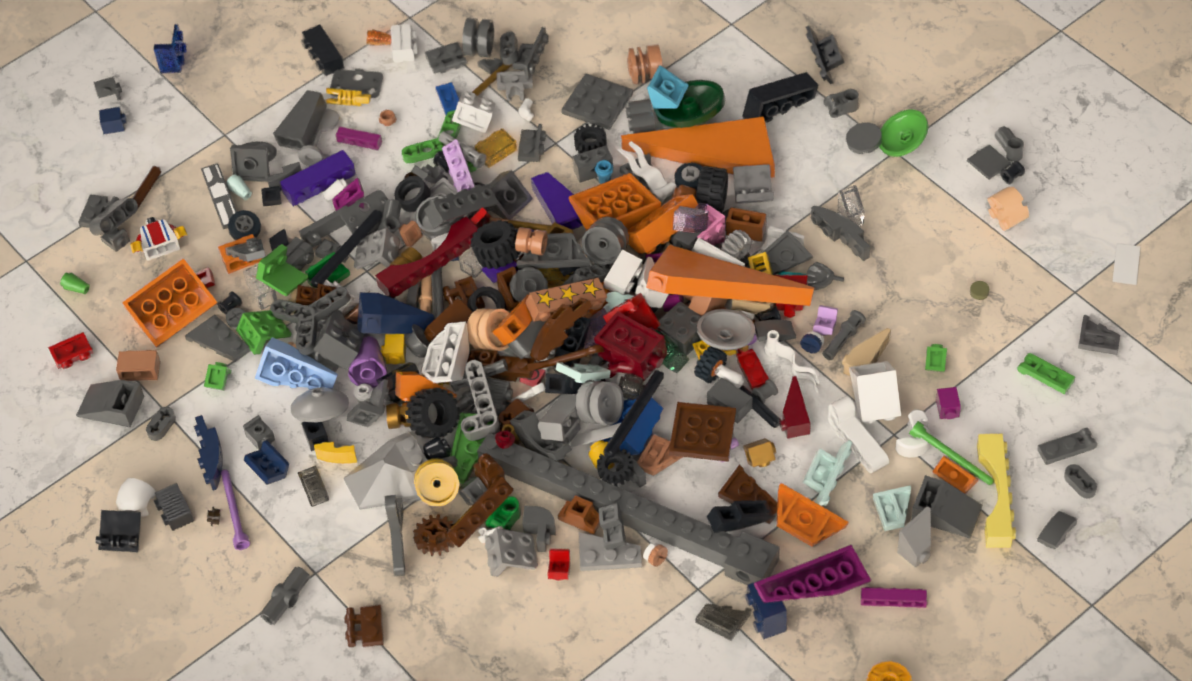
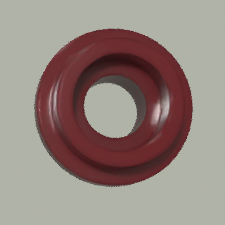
[495,431,515,449]

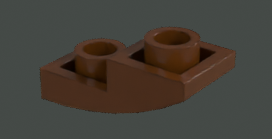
[295,284,337,306]

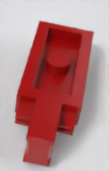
[736,349,769,391]

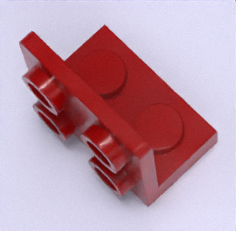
[603,293,661,329]

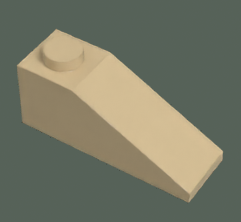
[842,328,891,376]

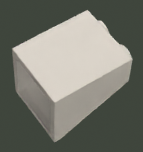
[849,361,901,424]

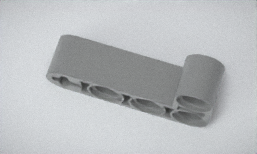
[461,360,500,441]

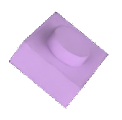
[813,305,838,335]

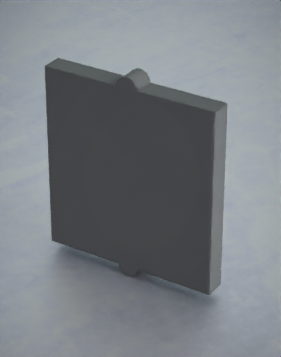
[967,144,1011,180]

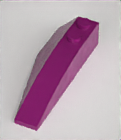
[754,544,872,603]

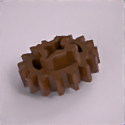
[413,514,455,556]

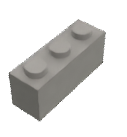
[538,394,580,441]

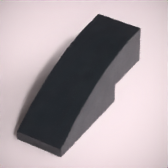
[706,500,774,533]

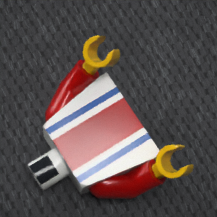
[130,217,188,261]

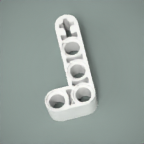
[828,396,889,473]

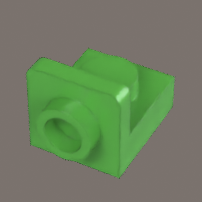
[925,344,947,372]
[204,362,232,391]

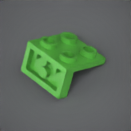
[256,244,308,296]
[236,310,292,355]

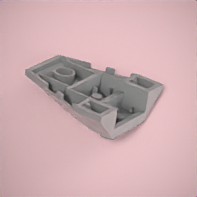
[344,432,438,510]

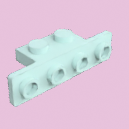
[803,440,852,507]

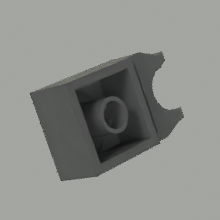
[313,309,365,370]

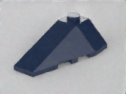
[357,292,434,334]

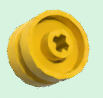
[414,458,459,506]

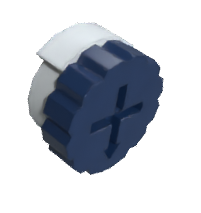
[800,331,824,353]

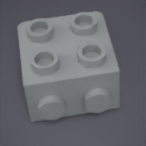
[354,228,400,269]
[485,528,538,577]

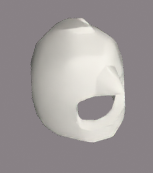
[116,478,157,516]

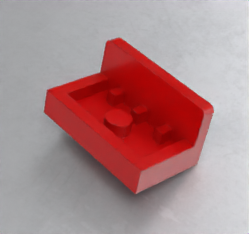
[48,332,93,369]

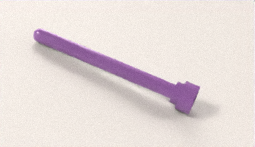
[221,469,250,550]

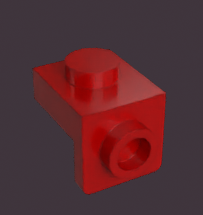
[548,548,570,581]

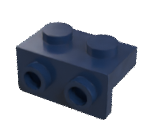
[244,440,289,485]

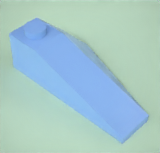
[255,337,338,390]

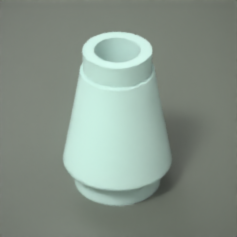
[226,175,252,200]

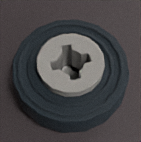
[674,163,703,190]

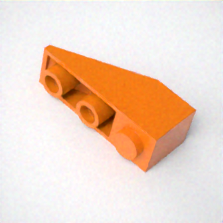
[492,295,533,346]
[395,372,457,401]

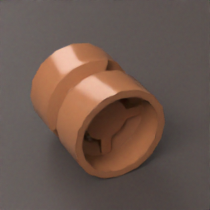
[515,227,548,255]

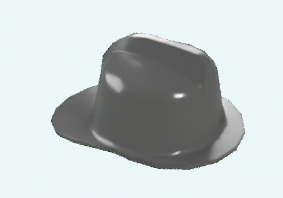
[405,324,430,358]

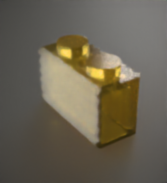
[474,128,517,168]

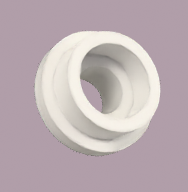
[354,384,373,402]

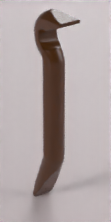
[527,345,605,372]

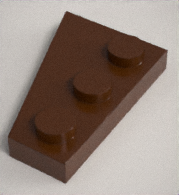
[718,464,777,524]

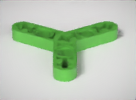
[401,110,477,172]

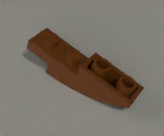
[530,298,593,361]
[467,349,536,382]

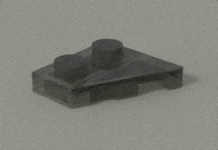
[695,604,752,641]

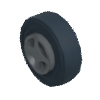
[228,210,261,240]

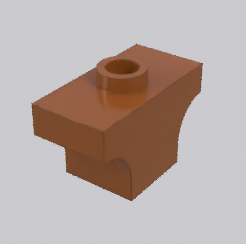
[558,495,600,535]

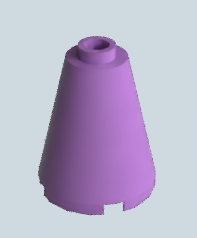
[348,336,387,388]

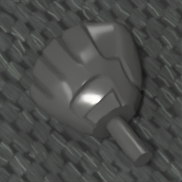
[806,262,844,290]

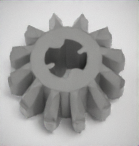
[721,230,753,261]

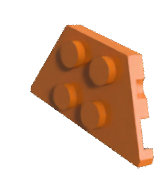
[777,483,849,547]

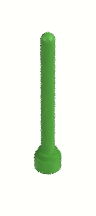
[909,421,994,485]

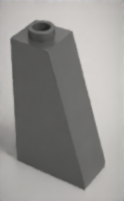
[273,90,327,150]

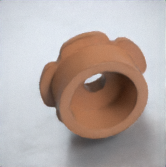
[379,110,396,126]

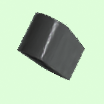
[89,198,138,236]

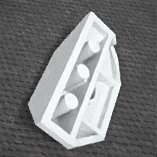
[421,322,470,383]

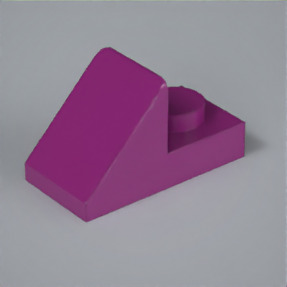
[332,178,364,211]

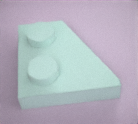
[556,362,610,383]
[873,485,911,531]

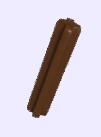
[132,166,161,209]

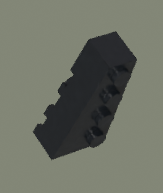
[742,72,819,123]

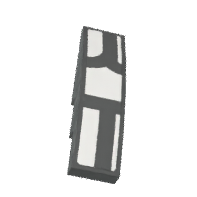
[201,163,237,229]

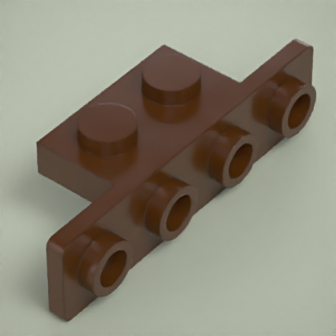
[446,476,514,547]

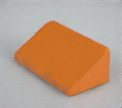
[932,456,979,494]

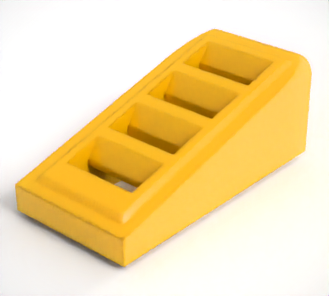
[748,252,773,275]

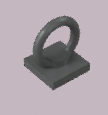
[230,141,277,182]

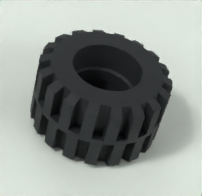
[696,166,728,213]
[470,220,521,269]
[405,388,460,438]

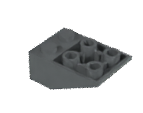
[76,380,144,427]
[911,475,982,539]

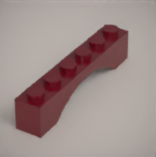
[375,216,478,298]

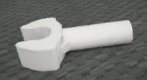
[511,383,545,402]

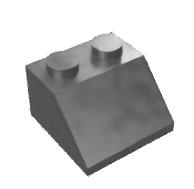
[489,170,533,220]

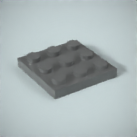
[561,73,633,130]

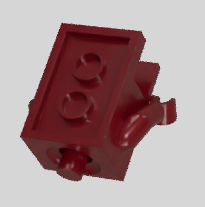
[594,311,667,381]

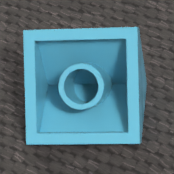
[647,65,689,109]

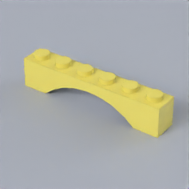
[977,434,1016,548]

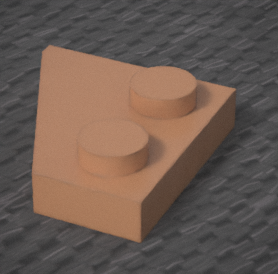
[637,435,683,476]

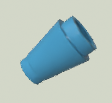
[595,160,613,184]

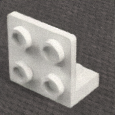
[452,91,495,133]

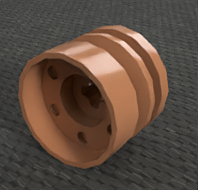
[627,44,663,85]

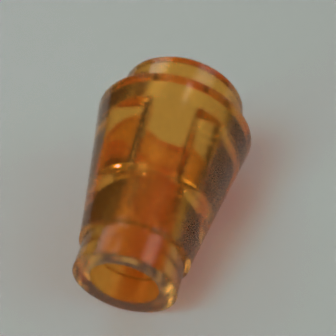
[366,29,391,46]

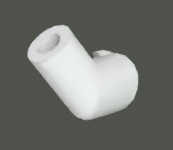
[519,98,534,121]

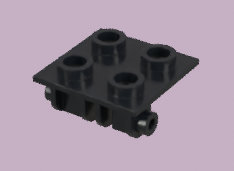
[95,510,141,552]

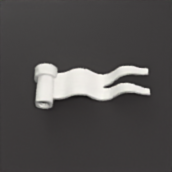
[617,141,676,203]
[764,330,820,393]

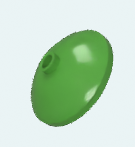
[879,109,928,157]

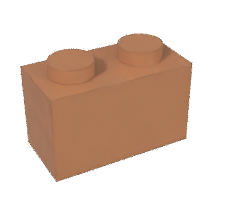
[116,350,161,381]

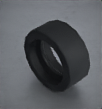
[394,176,431,212]
[467,286,505,312]

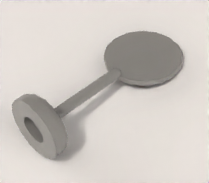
[298,109,339,166]

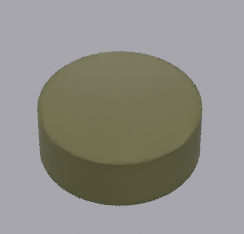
[970,281,990,300]

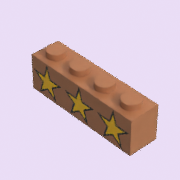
[525,278,607,322]

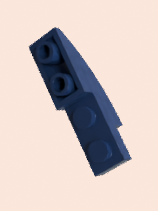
[194,415,223,491]

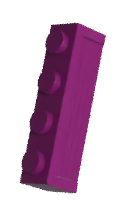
[336,126,382,150]

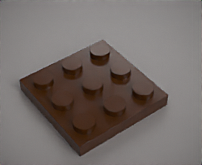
[669,402,736,462]

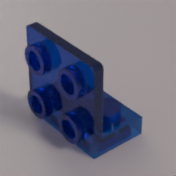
[154,24,187,73]

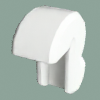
[895,409,931,458]

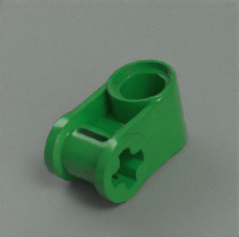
[486,496,521,530]

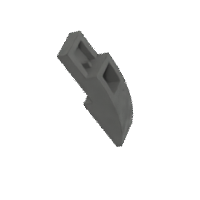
[811,205,870,261]

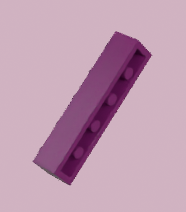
[861,587,927,608]

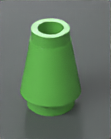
[60,272,90,294]

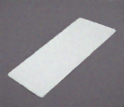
[1113,243,1140,285]
[571,423,621,447]

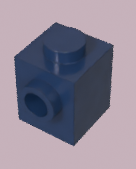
[99,107,127,135]

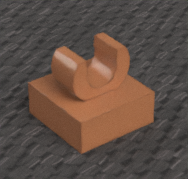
[399,221,423,247]

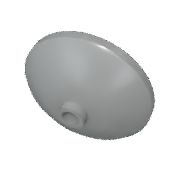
[697,309,755,350]
[290,387,349,422]

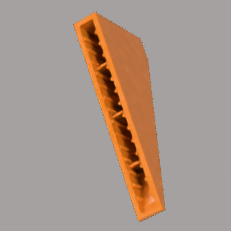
[621,117,775,178]
[646,245,815,306]

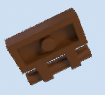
[443,276,485,309]
[344,605,384,647]

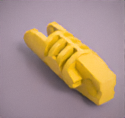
[326,88,371,106]

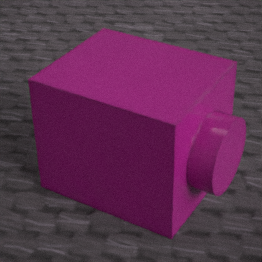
[936,387,961,419]

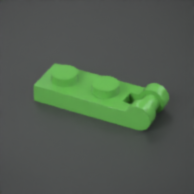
[1017,353,1075,395]

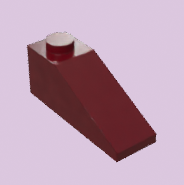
[780,376,811,439]

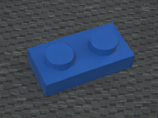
[435,82,459,115]

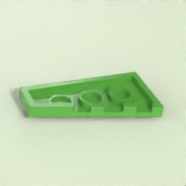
[450,413,499,484]

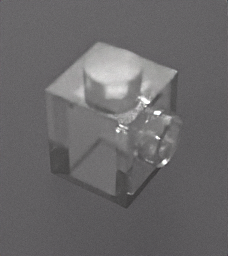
[459,247,483,279]

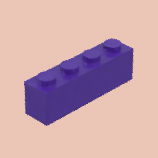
[280,150,356,207]

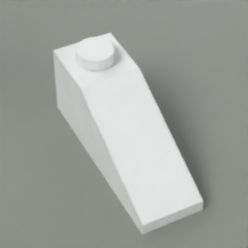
[635,257,669,308]

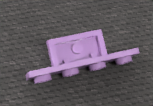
[442,139,475,192]

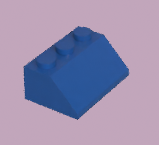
[602,397,664,456]

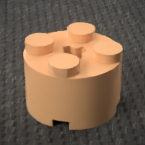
[988,186,1029,231]

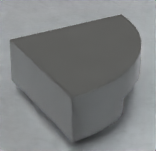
[478,58,503,75]

